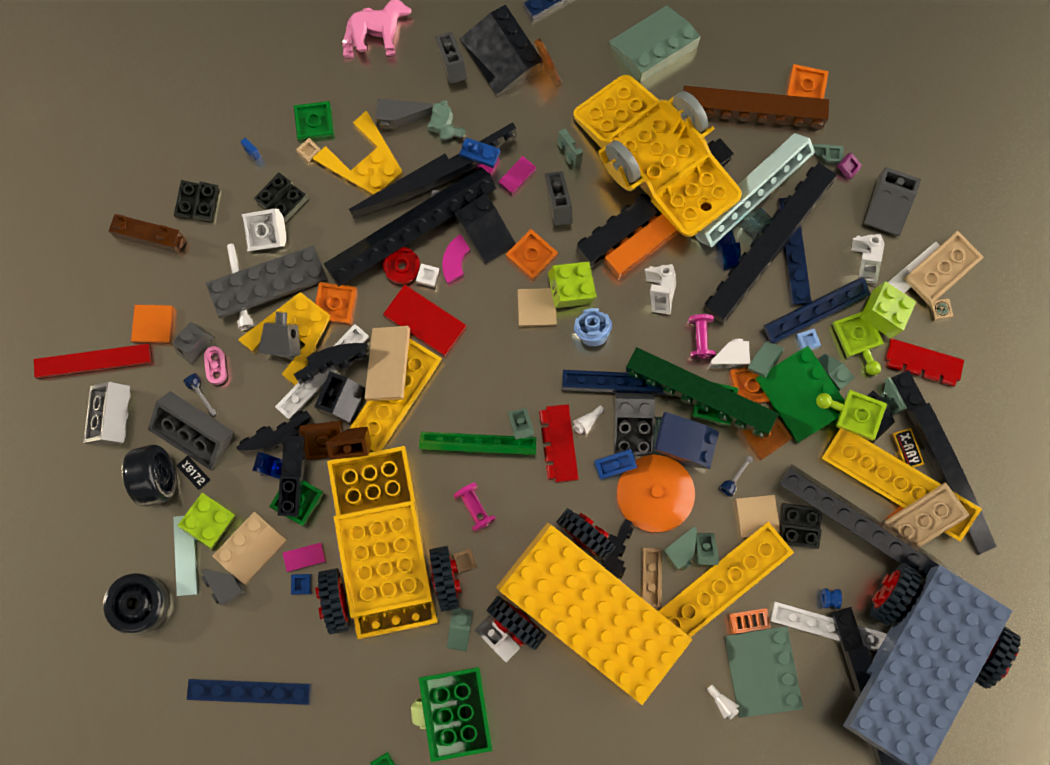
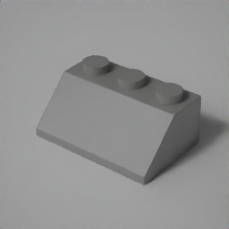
[83,382,131,445]

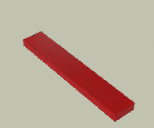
[33,344,152,379]

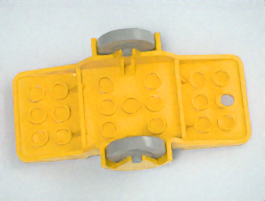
[573,75,742,237]

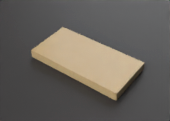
[903,231,984,306]
[365,326,410,401]
[882,482,970,547]

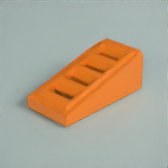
[728,608,771,634]

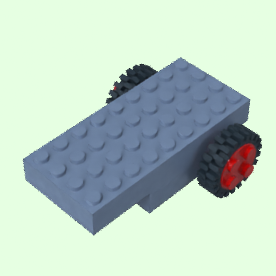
[843,563,1021,765]

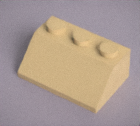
[212,511,287,585]

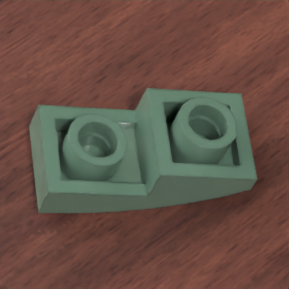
[748,341,784,378]

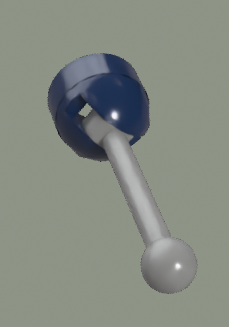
[183,373,216,416]
[719,455,753,497]

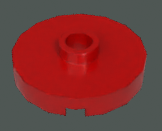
[383,247,421,285]

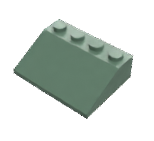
[609,5,701,83]
[724,626,804,718]

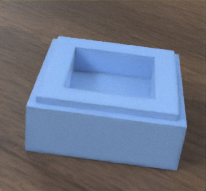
[796,328,821,350]

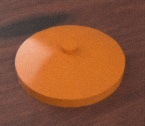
[616,455,695,533]

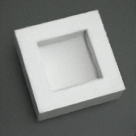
[416,264,440,288]

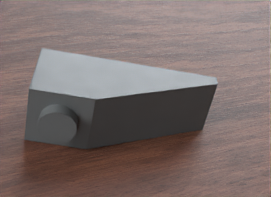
[435,32,467,84]
[375,99,433,129]
[545,171,573,226]

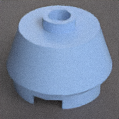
[574,308,612,346]

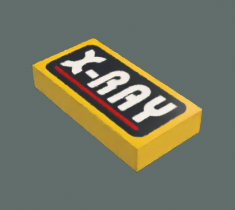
[891,428,924,468]

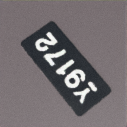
[177,456,210,490]

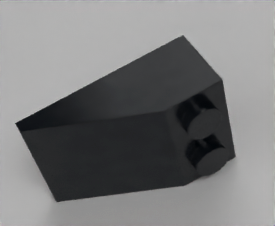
[454,194,516,265]

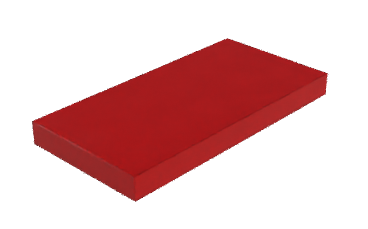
[383,284,467,357]

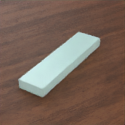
[173,516,198,597]

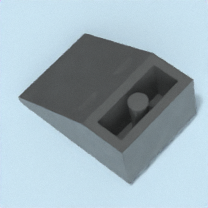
[864,167,921,236]
[614,393,655,455]

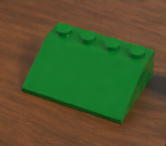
[755,346,845,443]
[418,667,493,762]

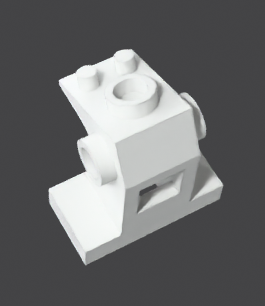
[851,234,885,284]
[645,264,676,315]

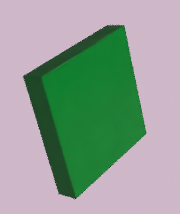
[293,101,334,141]

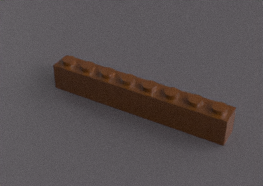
[682,85,829,128]

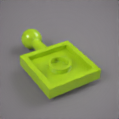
[832,311,884,376]
[816,390,887,441]

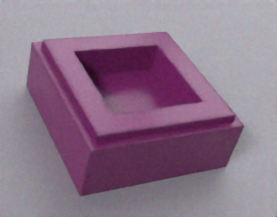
[837,153,862,179]

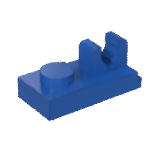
[459,138,501,168]
[594,449,637,479]

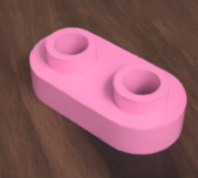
[204,346,227,385]

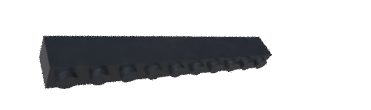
[576,138,734,268]
[705,162,837,325]
[324,167,497,287]
[780,464,963,579]

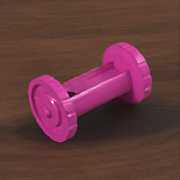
[688,314,716,360]
[453,482,496,532]

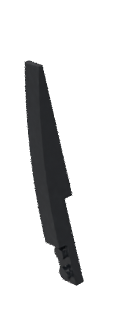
[349,122,517,218]
[892,370,996,555]
[830,607,902,765]

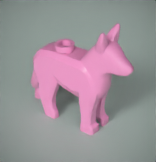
[343,0,411,58]

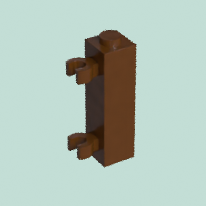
[109,214,184,253]

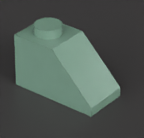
[818,353,855,391]
[662,526,697,571]
[447,608,474,652]

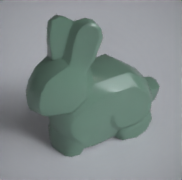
[427,100,466,141]

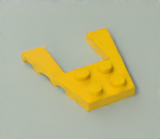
[312,111,403,195]
[238,292,331,385]

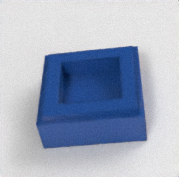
[241,137,261,161]
[291,574,312,595]

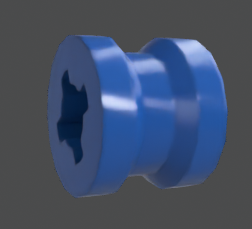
[821,588,842,609]

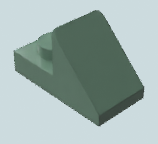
[508,408,535,439]
[694,533,719,565]

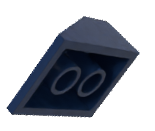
[654,412,719,469]

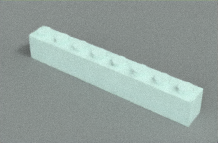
[695,133,815,247]

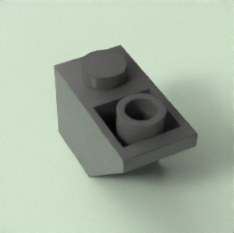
[201,569,246,606]

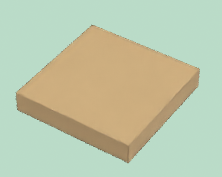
[518,288,557,327]
[735,495,781,538]

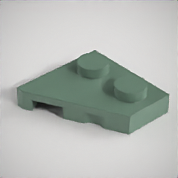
[557,128,583,169]

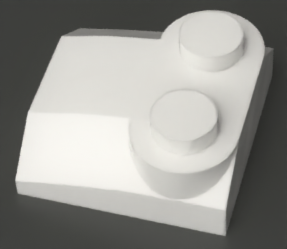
[242,209,286,252]

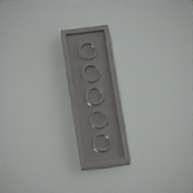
[206,245,327,319]

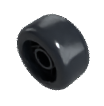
[122,444,177,507]
[103,573,169,635]

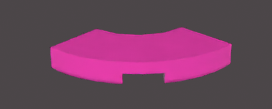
[442,234,470,284]

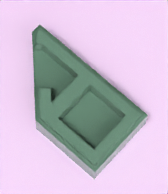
[812,144,844,165]
[881,377,907,415]

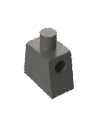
[259,311,301,357]
[173,322,215,365]

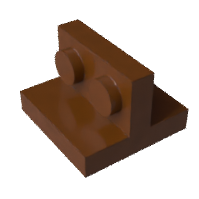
[300,421,343,460]

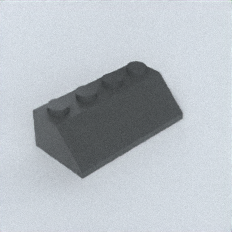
[148,391,234,470]

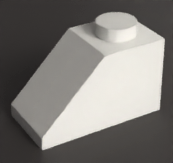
[709,339,750,368]
[475,616,520,662]

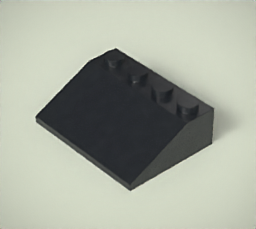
[460,4,543,97]

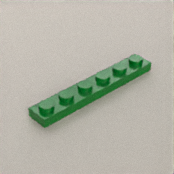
[419,432,537,455]

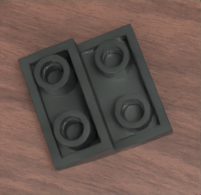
[254,172,309,224]
[174,180,219,221]
[779,503,822,549]

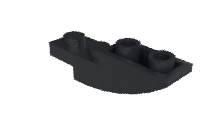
[294,343,370,385]
[236,410,313,454]
[277,435,305,517]
[602,519,634,579]

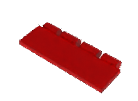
[885,338,964,387]
[539,404,579,483]

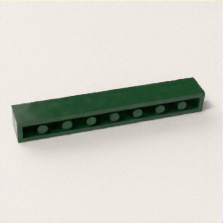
[626,347,779,438]

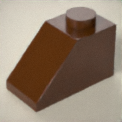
[326,427,372,460]

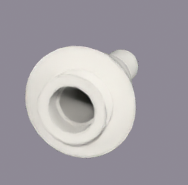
[573,405,605,435]
[707,684,739,720]

